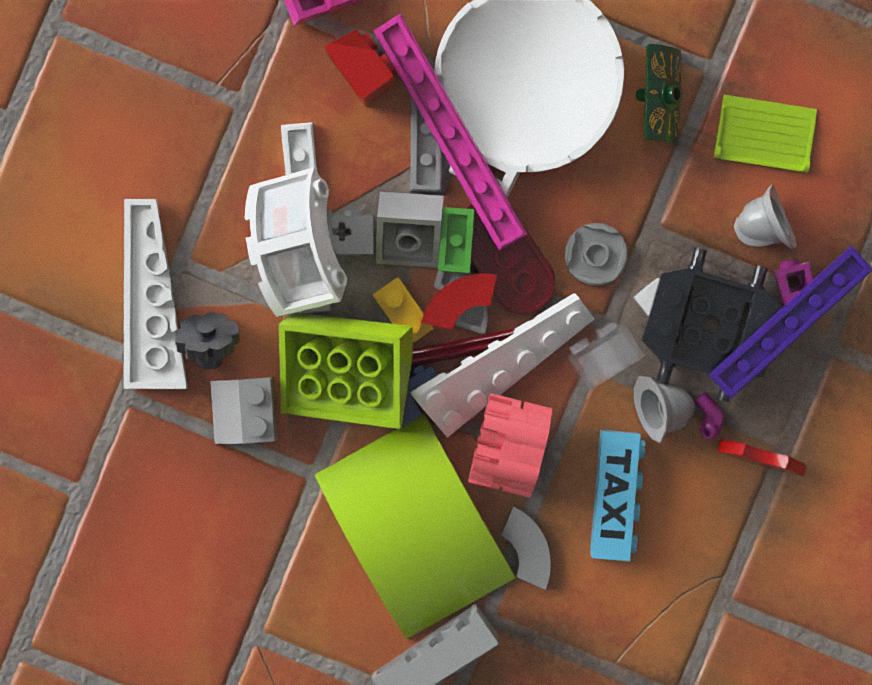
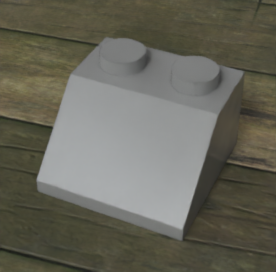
[376,191,443,268]
[210,377,278,444]

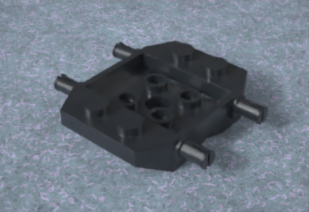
[641,247,782,402]

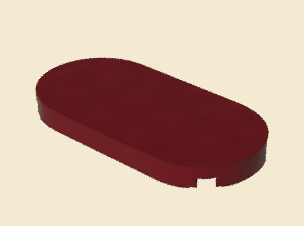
[466,204,555,314]

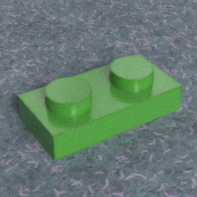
[438,207,474,273]

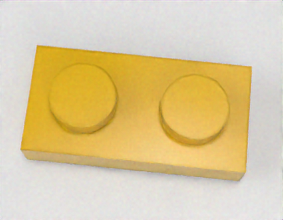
[372,277,434,343]

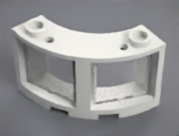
[245,168,348,317]

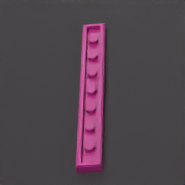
[374,14,528,250]

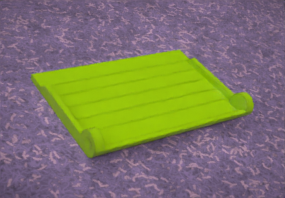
[714,95,817,173]

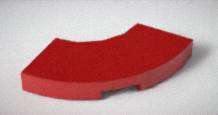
[421,273,497,330]
[718,440,807,476]

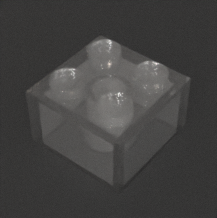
[565,321,645,390]

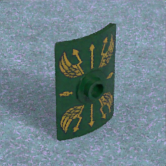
[636,44,682,145]

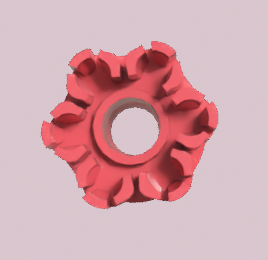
[468,393,552,498]

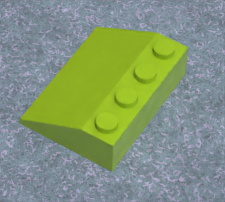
[279,312,413,429]

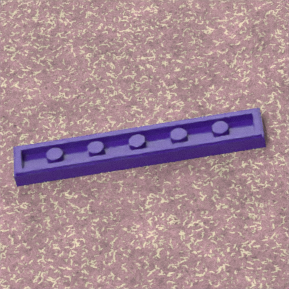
[708,246,872,399]

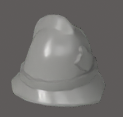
[734,184,797,250]
[634,376,695,443]

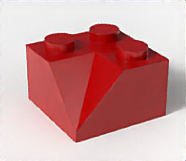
[324,29,397,107]

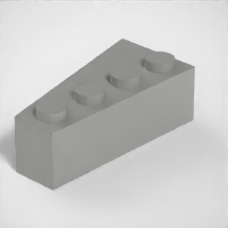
[372,603,499,685]

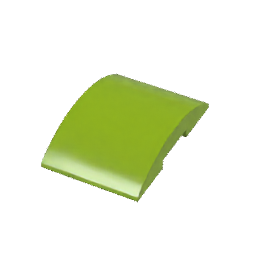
[315,414,516,639]

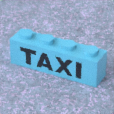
[590,430,645,561]

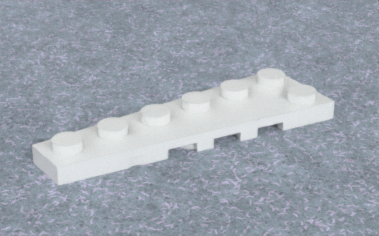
[124,199,188,389]
[411,293,594,438]

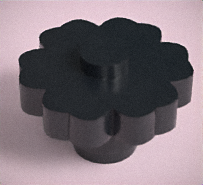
[174,312,240,370]

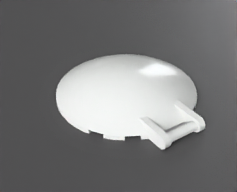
[434,0,624,198]

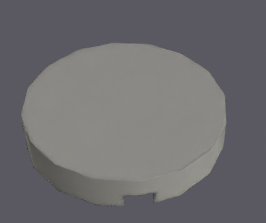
[565,223,627,285]

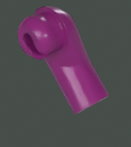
[694,392,724,440]

